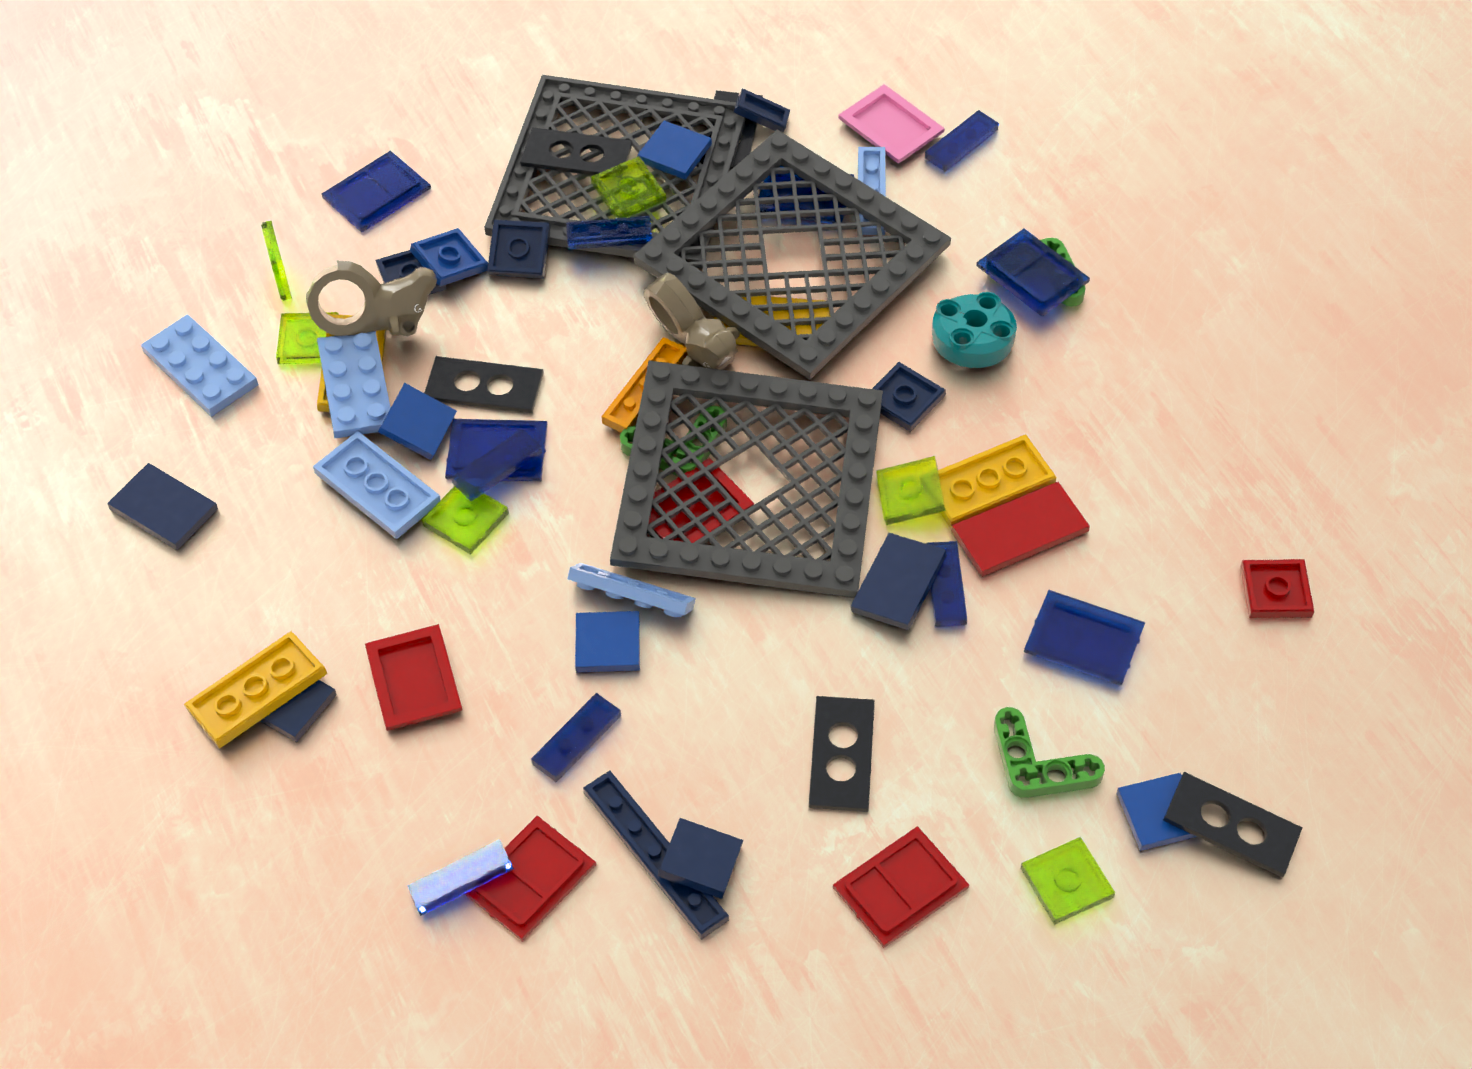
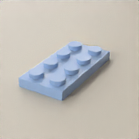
[141,314,259,417]
[317,331,391,438]
[313,431,441,539]

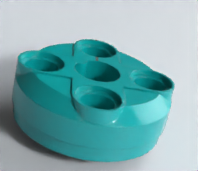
[932,292,1017,368]

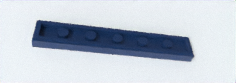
[583,770,729,940]

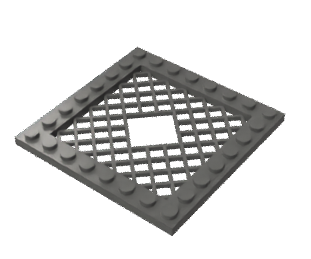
[484,74,746,269]
[633,130,951,380]
[610,361,883,598]

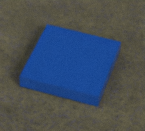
[637,120,712,180]
[410,228,488,287]
[378,382,457,460]
[575,611,640,673]
[1116,773,1196,851]

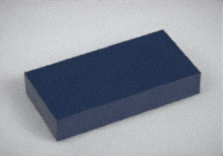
[733,88,790,133]

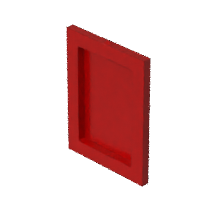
[649,457,754,543]
[364,624,463,731]
[462,816,597,941]
[833,826,969,948]

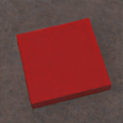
[1240,559,1314,618]

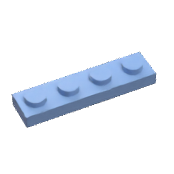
[858,147,886,235]
[567,563,696,617]

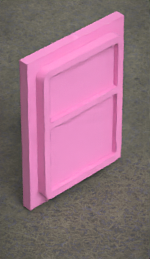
[838,84,945,164]

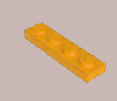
[601,337,688,432]

